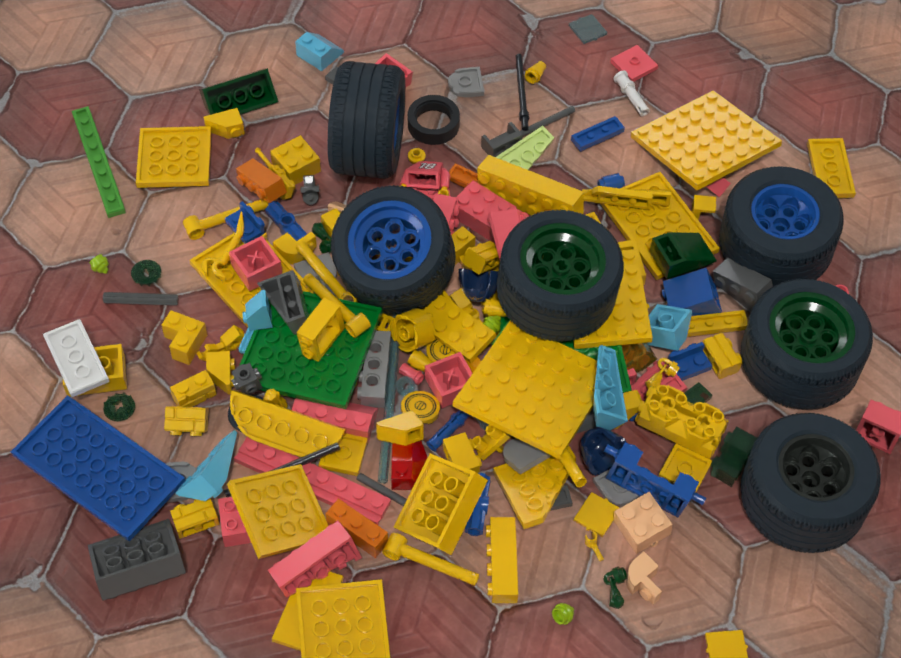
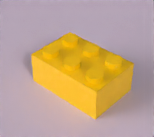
[63,344,127,397]

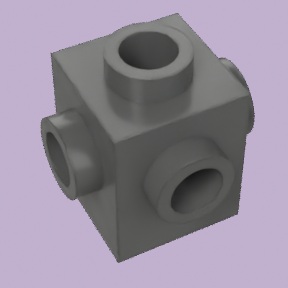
[231,363,263,395]

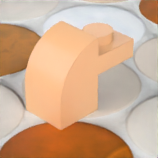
[626,551,662,605]

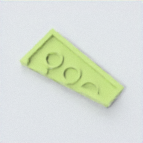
[496,126,554,170]

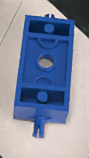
[604,442,706,518]

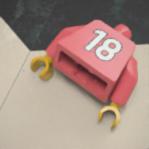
[400,161,450,196]

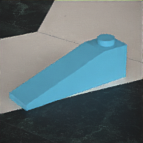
[593,345,628,430]
[176,430,237,501]

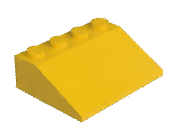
[394,453,488,555]

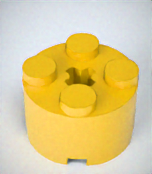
[390,308,435,352]

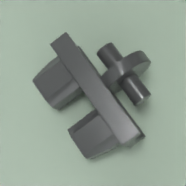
[300,175,319,205]

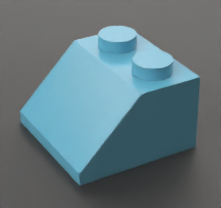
[295,32,344,71]
[643,304,692,351]

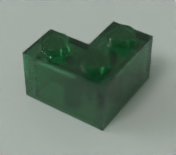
[710,426,757,487]

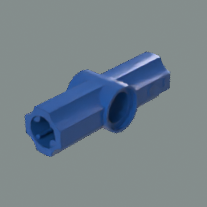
[265,201,307,241]
[465,473,490,536]

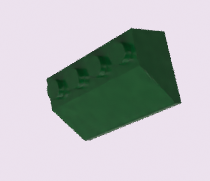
[199,68,279,115]

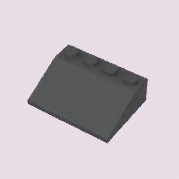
[88,519,186,601]

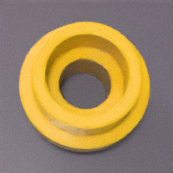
[408,148,426,164]

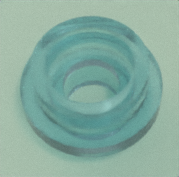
[396,376,415,396]

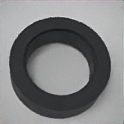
[407,95,460,145]

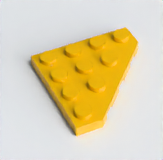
[493,446,576,529]

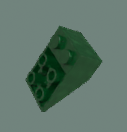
[650,232,717,279]

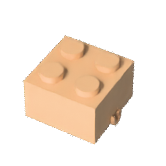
[614,492,673,554]

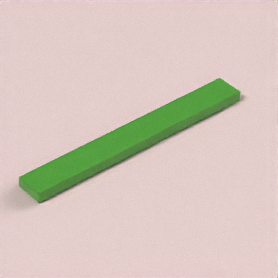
[72,106,126,218]

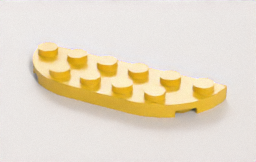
[230,390,346,457]

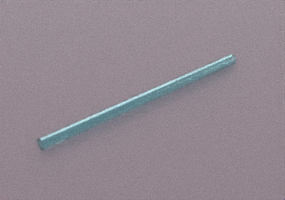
[378,314,400,484]

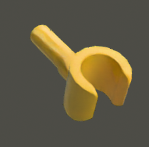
[585,531,604,562]

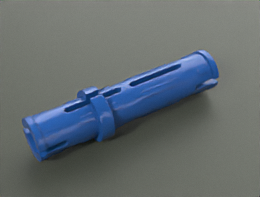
[426,410,471,452]

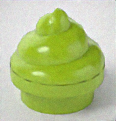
[89,254,109,274]
[483,315,501,333]
[552,603,574,625]

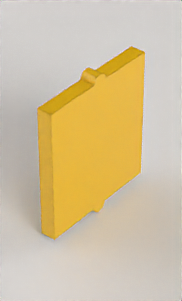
[573,492,619,537]
[705,630,748,658]

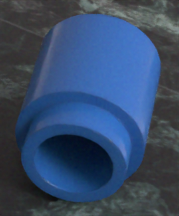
[597,173,625,188]

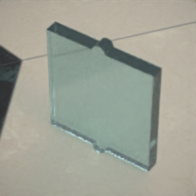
[568,14,607,44]

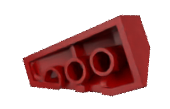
[391,440,428,490]

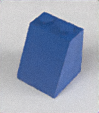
[662,268,722,316]

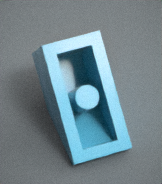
[242,290,273,331]

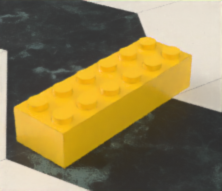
[477,155,584,215]

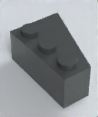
[713,258,773,311]
[257,270,309,334]

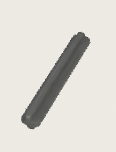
[103,292,179,305]

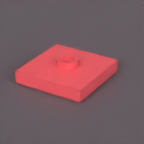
[610,45,658,82]

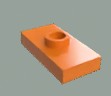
[449,163,478,188]

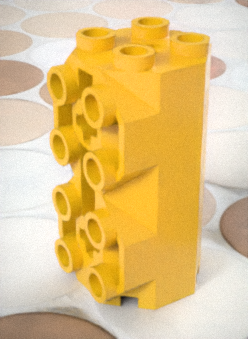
[635,385,729,459]

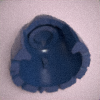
[458,268,498,302]
[580,428,627,475]

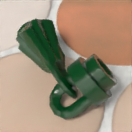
[312,222,332,254]
[603,566,627,609]

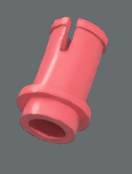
[398,363,424,385]

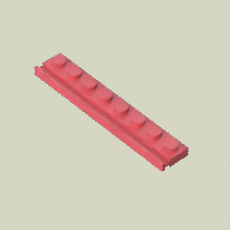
[234,437,391,525]

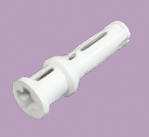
[613,70,650,116]

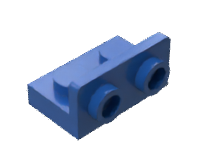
[225,201,265,244]
[668,342,712,381]

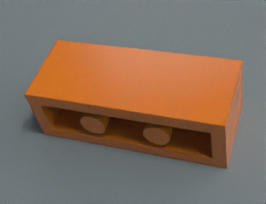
[236,158,287,203]
[325,498,388,558]

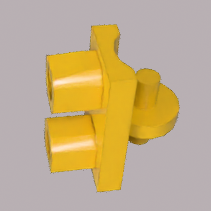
[471,425,510,461]

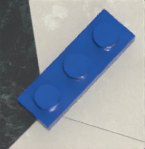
[571,116,625,152]

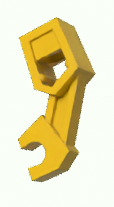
[449,288,483,323]
[196,325,245,361]

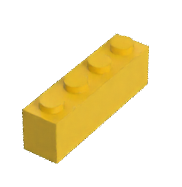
[486,517,518,603]

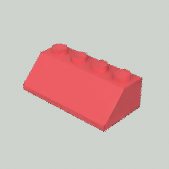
[488,208,541,277]
[292,398,378,443]

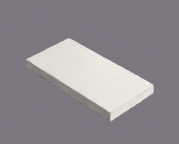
[43,319,109,397]

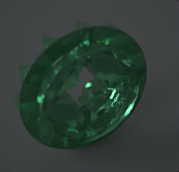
[131,260,161,286]
[103,392,135,421]

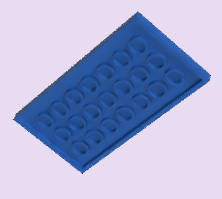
[10,395,186,542]

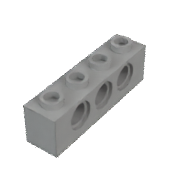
[357,331,391,408]

